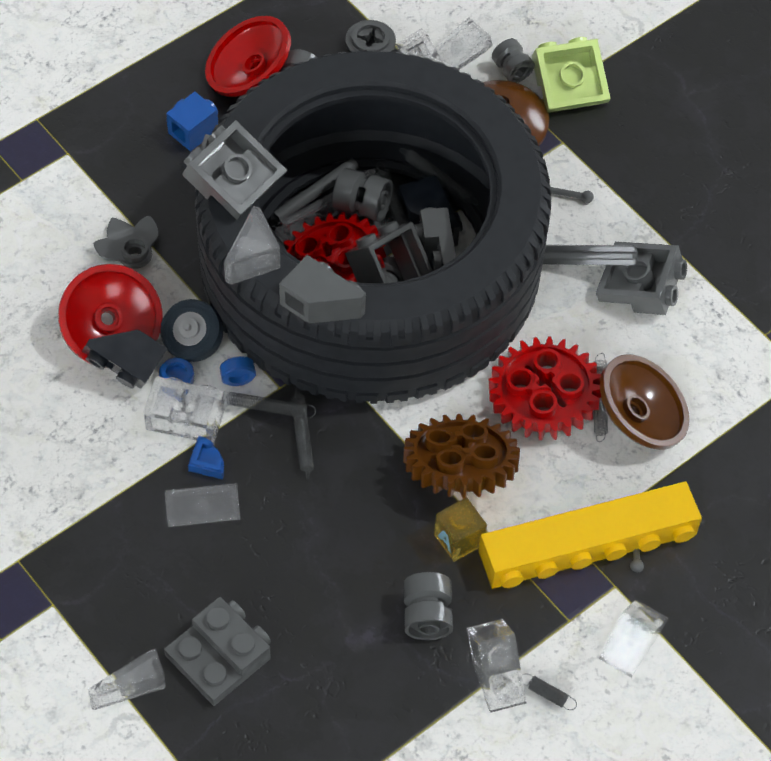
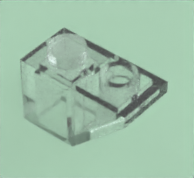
[467,619,527,712]

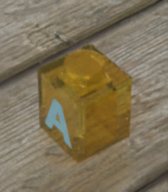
[434,497,487,562]

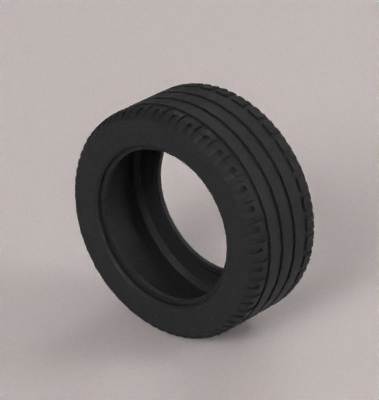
[195,50,551,404]

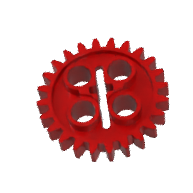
[283,212,387,282]
[489,336,601,441]

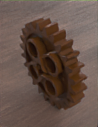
[403,414,520,498]

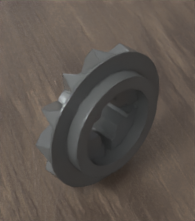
[346,20,396,52]

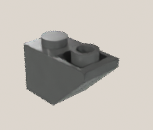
[279,255,366,323]

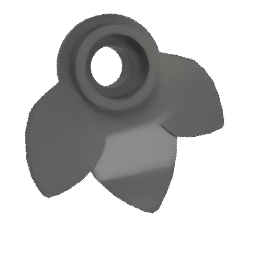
[93,216,159,269]

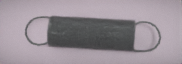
[520,674,577,710]

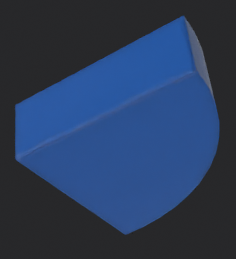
[188,436,224,480]

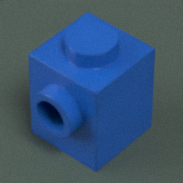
[166,92,218,152]

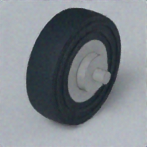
[160,299,224,362]

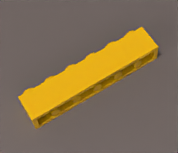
[478,481,702,589]

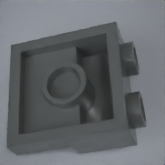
[182,120,287,220]
[414,207,456,271]
[596,241,687,315]
[164,597,271,706]

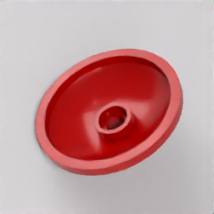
[205,16,291,97]
[58,264,163,368]

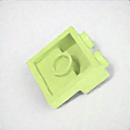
[531,37,611,113]

